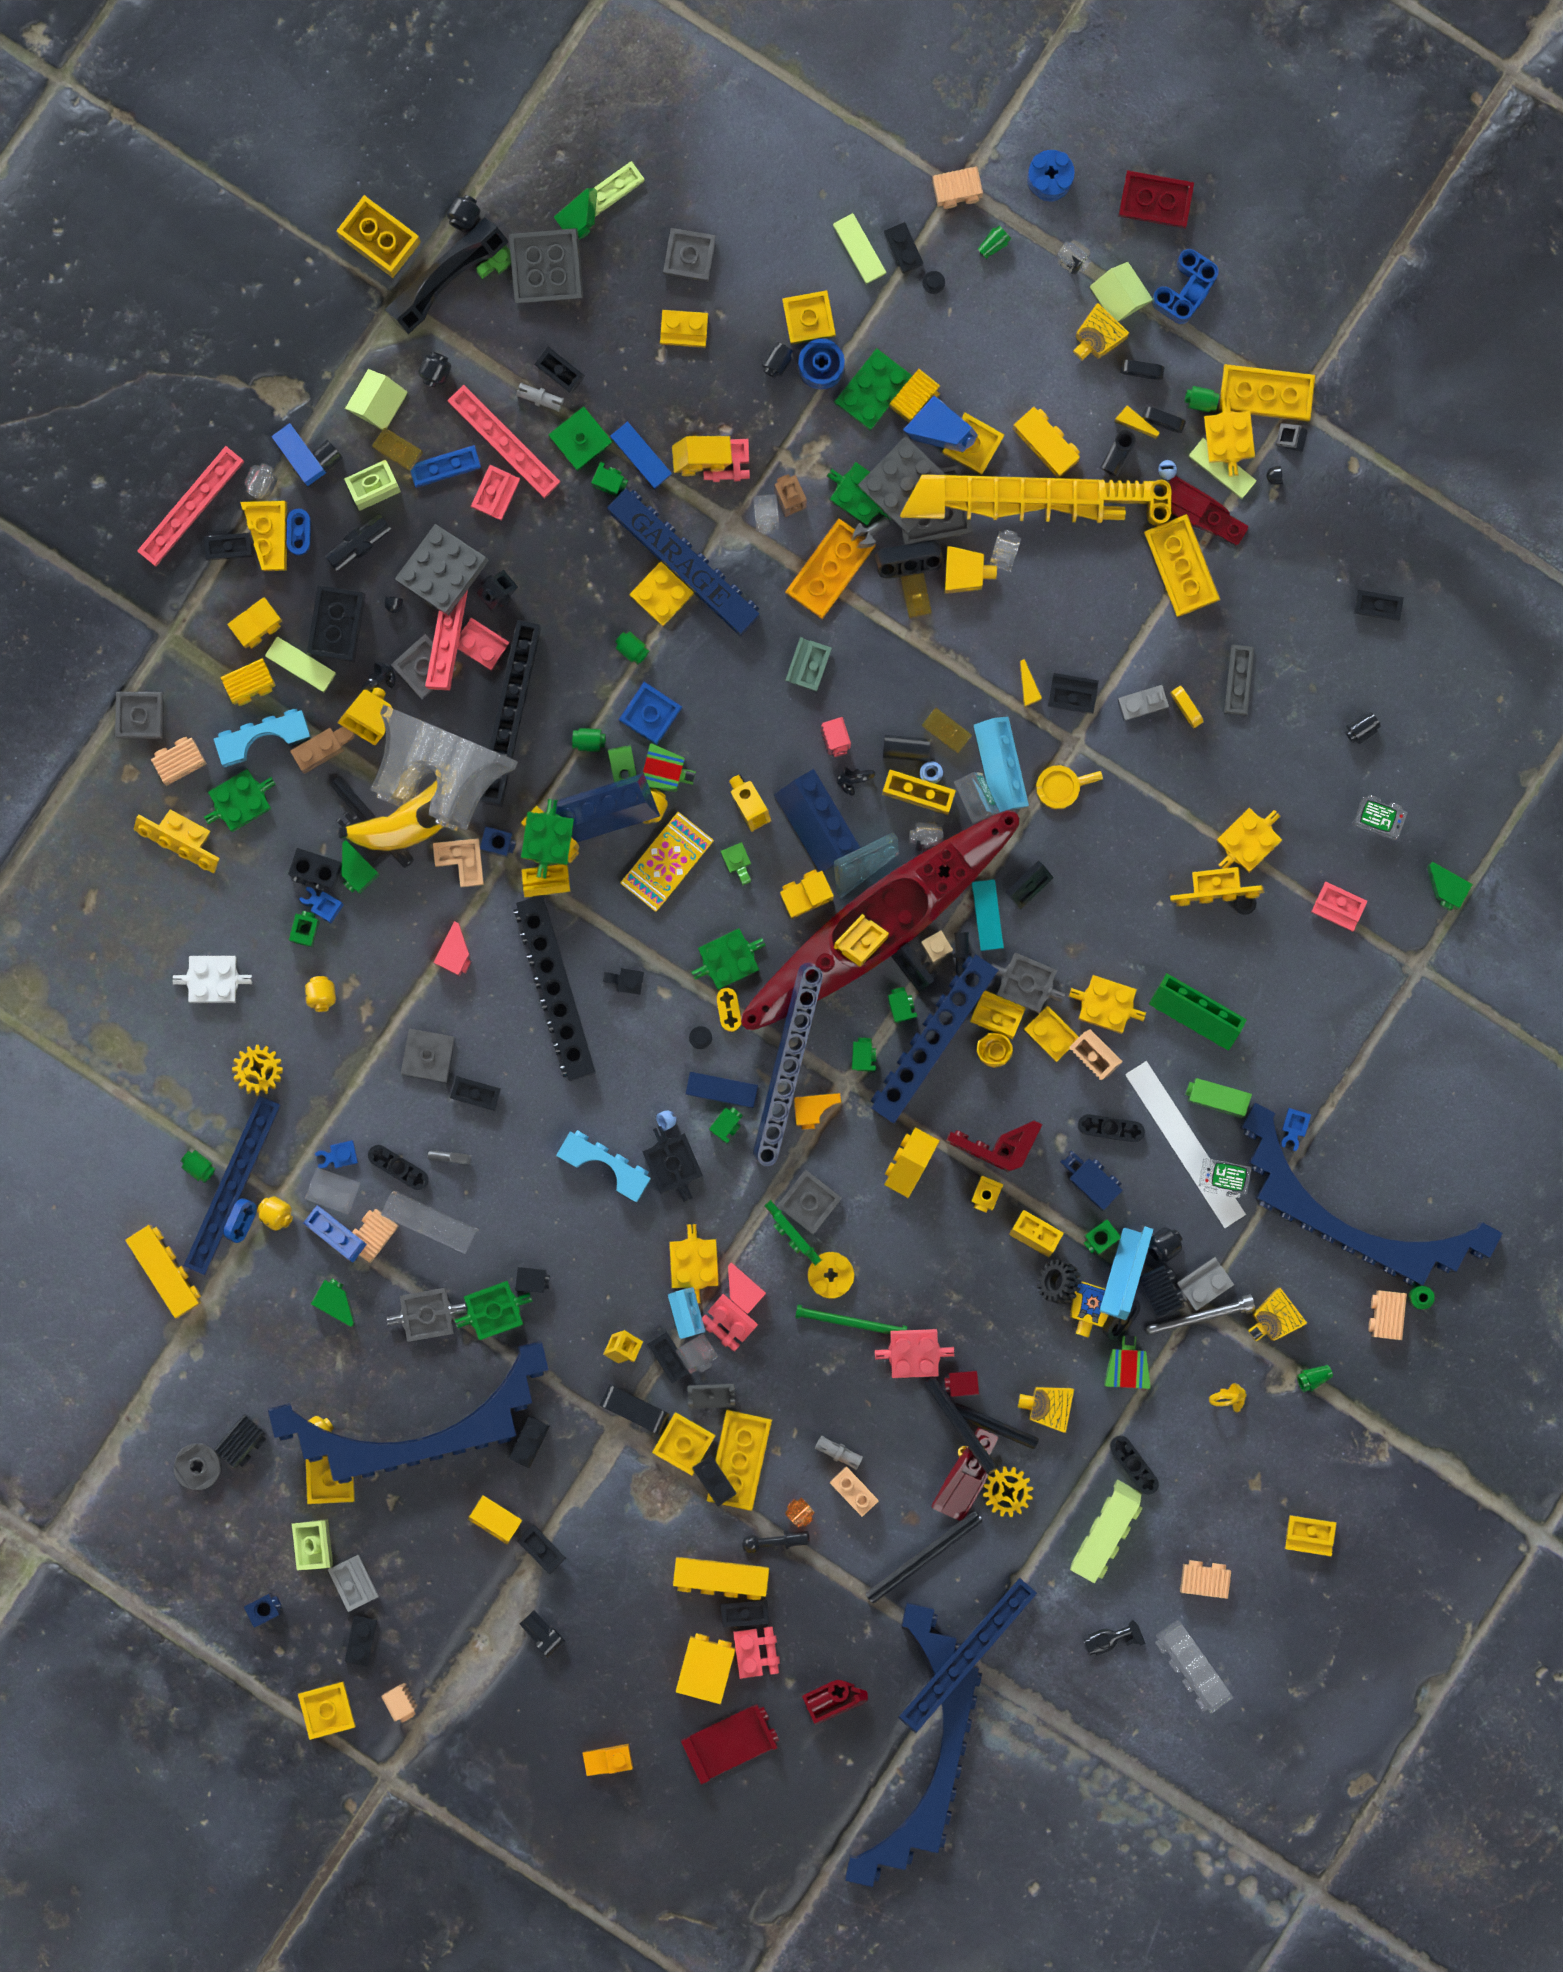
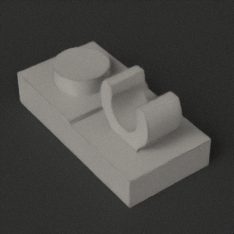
[1118,685,1169,721]

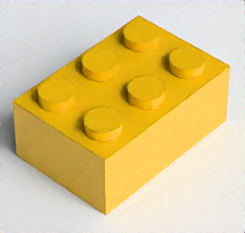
[336,195,421,278]

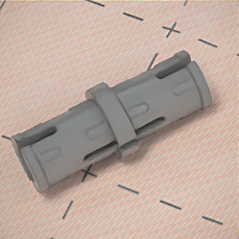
[516,383,564,412]
[815,1435,863,1470]

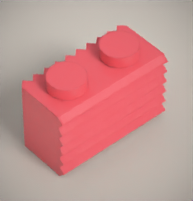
[821,717,851,757]

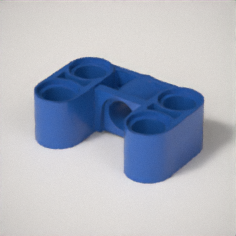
[1152,249,1219,324]

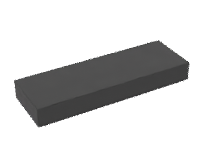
[1224,645,1254,716]

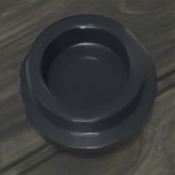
[922,271,945,294]
[1233,895,1257,915]
[689,1026,712,1049]

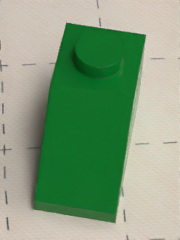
[554,188,598,240]
[342,840,379,894]
[1427,862,1473,911]
[311,1278,355,1327]

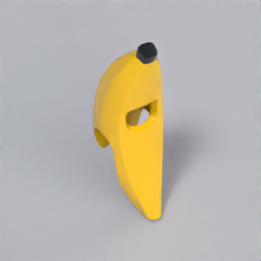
[338,765,459,851]

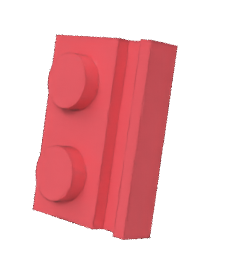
[471,465,521,521]
[457,618,510,671]
[1311,882,1367,932]

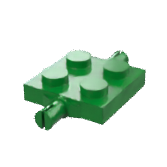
[826,462,892,526]
[204,769,276,832]
[521,799,574,879]
[691,928,766,990]
[764,1200,822,1266]
[455,1281,532,1340]

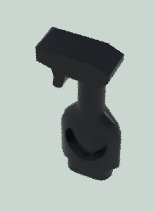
[1084,1620,1146,1656]

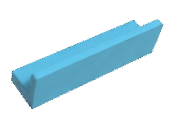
[974,717,1029,814]
[1100,1227,1153,1320]

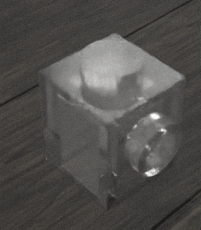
[676,1333,718,1374]

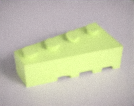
[1070,1479,1142,1583]

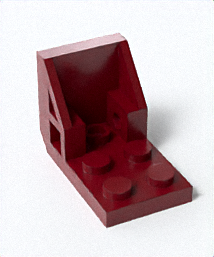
[945,1121,1043,1172]

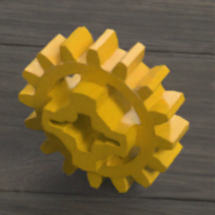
[232,1045,283,1096]
[982,1466,1033,1517]

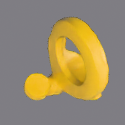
[1209,1383,1247,1412]

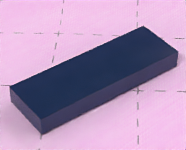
[685,1072,758,1108]

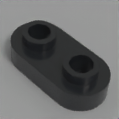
[1102,1299,1140,1340]

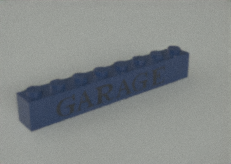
[607,488,760,637]

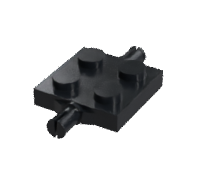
[642,1126,703,1202]

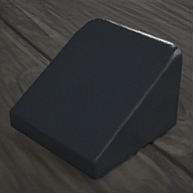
[1276,423,1308,452]

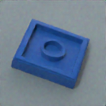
[619,682,682,746]

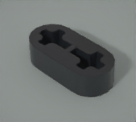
[1120,360,1165,380]
[1142,406,1186,433]

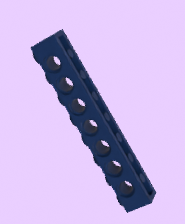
[870,954,998,1123]

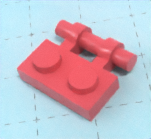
[704,439,750,482]
[702,1294,758,1352]
[733,1626,780,1679]

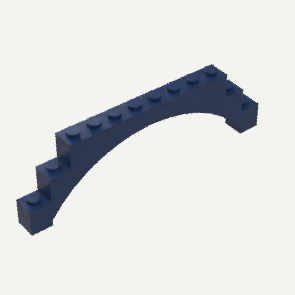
[1240,1103,1503,1287]
[267,1341,548,1484]
[845,1602,982,1887]

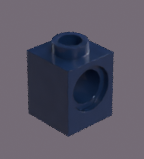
[480,827,516,858]
[244,1593,283,1628]

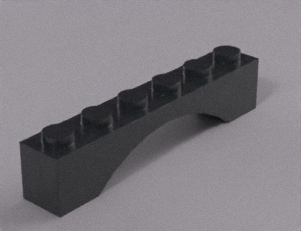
[384,217,509,334]

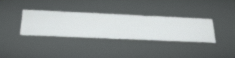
[1125,1061,1246,1228]

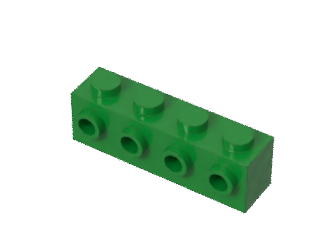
[1149,973,1247,1051]

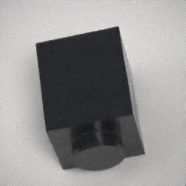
[515,1267,550,1293]

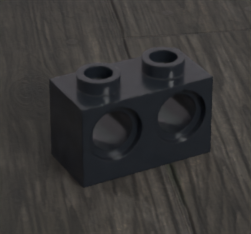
[288,848,342,892]

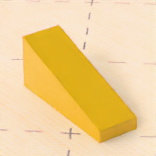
[1114,405,1160,439]
[1020,659,1042,707]

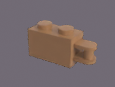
[774,474,807,517]
[290,727,355,774]

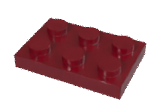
[1118,170,1194,229]

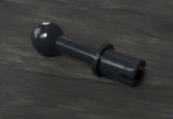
[742,1530,810,1554]

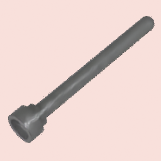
[1145,1294,1256,1335]

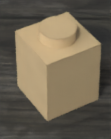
[921,930,953,964]

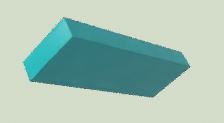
[972,879,1004,951]

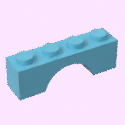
[214,709,312,768]
[556,1130,651,1203]

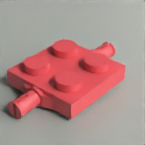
[875,1329,954,1378]

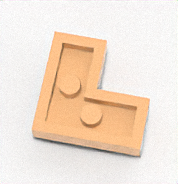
[433,838,484,887]

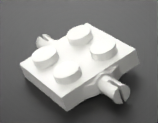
[173,956,253,1003]

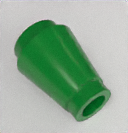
[978,225,1011,259]
[1296,1365,1333,1392]

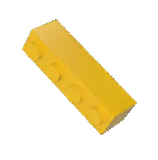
[125,1225,202,1318]
[673,1557,769,1600]

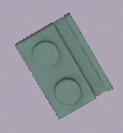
[785,637,832,692]

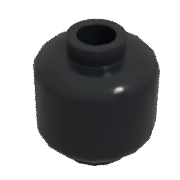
[447,195,480,231]
[418,352,451,388]
[1148,1228,1183,1262]

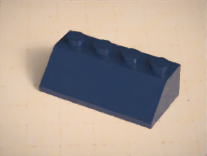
[774,769,861,872]
[556,773,660,842]

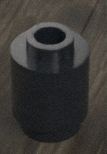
[762,342,793,378]
[1345,712,1381,744]

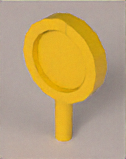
[1036,765,1103,809]

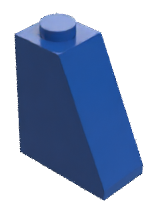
[903,396,978,453]

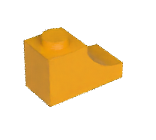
[794,1093,841,1130]
[583,1744,633,1776]

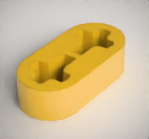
[1170,686,1204,728]
[717,988,741,1032]

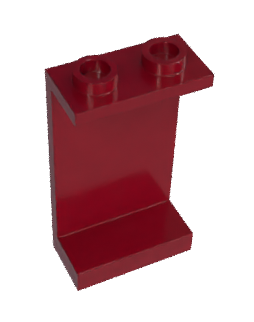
[681,1703,780,1784]

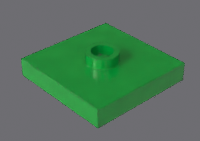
[548,407,613,471]

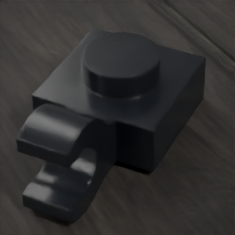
[603,968,644,995]

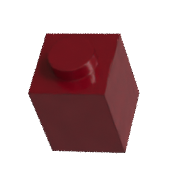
[944,1371,979,1397]

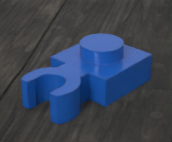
[299,887,343,924]
[1281,1108,1311,1151]
[315,1140,358,1168]

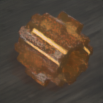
[785,1497,815,1529]

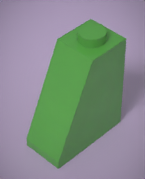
[1185,1078,1252,1118]

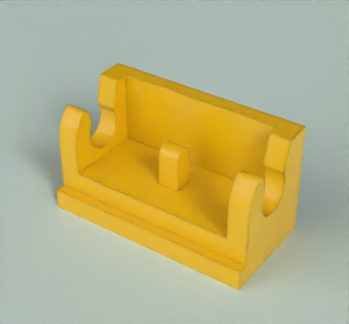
[1009,1210,1064,1258]
[468,1495,522,1545]

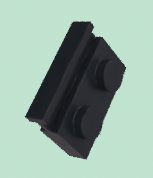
[1048,673,1099,714]

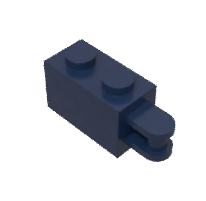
[1060,1150,1123,1211]

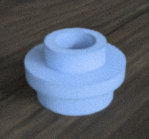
[920,761,943,784]

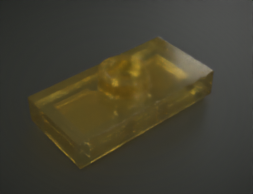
[372,428,423,471]
[922,707,972,754]

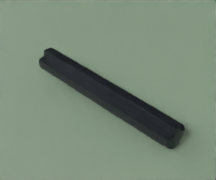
[954,1403,1039,1449]

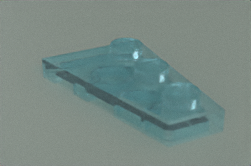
[834,833,899,898]

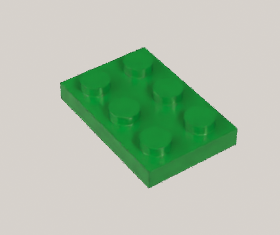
[834,348,912,431]

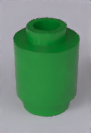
[1184,386,1219,413]
[615,632,650,665]
[572,728,606,752]
[180,1150,216,1183]
[1408,1286,1434,1309]

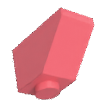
[434,921,472,976]
[728,1263,766,1314]

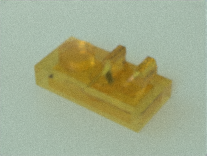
[901,573,932,618]

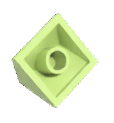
[1090,262,1152,322]
[345,369,408,432]
[345,460,401,511]
[292,1519,333,1570]

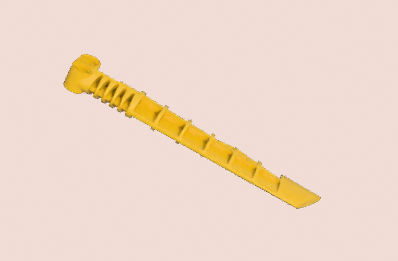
[900,475,1171,526]

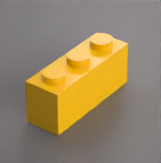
[1012,407,1080,478]
[882,770,956,815]

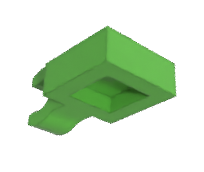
[476,245,511,279]
[721,842,751,885]

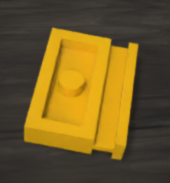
[660,310,708,348]
[522,864,570,898]
[834,914,889,967]
[970,991,1026,1040]
[1024,1006,1079,1062]
[1284,1515,1336,1556]

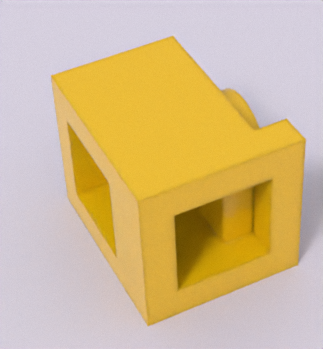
[971,1176,1004,1213]
[603,1330,643,1364]

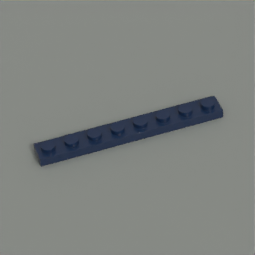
[183,1096,281,1275]
[898,1578,1037,1734]

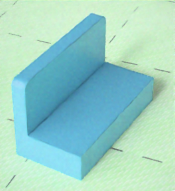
[668,1287,706,1339]

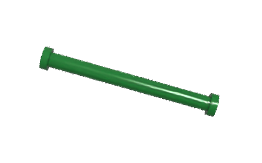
[795,1305,907,1335]

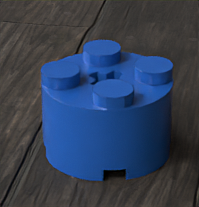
[1027,150,1075,201]
[798,339,845,390]

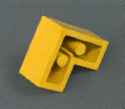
[672,436,732,476]
[780,869,834,919]
[884,1127,940,1198]

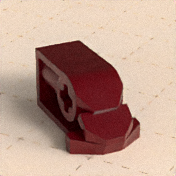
[802,1680,869,1725]

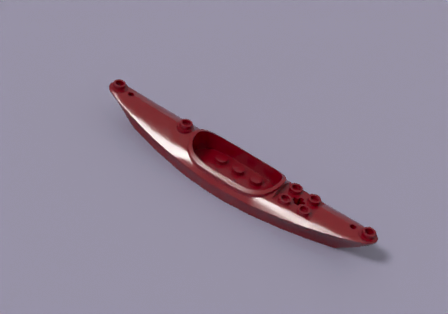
[741,810,1020,1031]

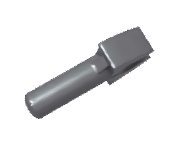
[851,517,890,548]
[428,1151,472,1164]

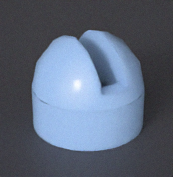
[1158,460,1177,480]
[656,1110,677,1131]

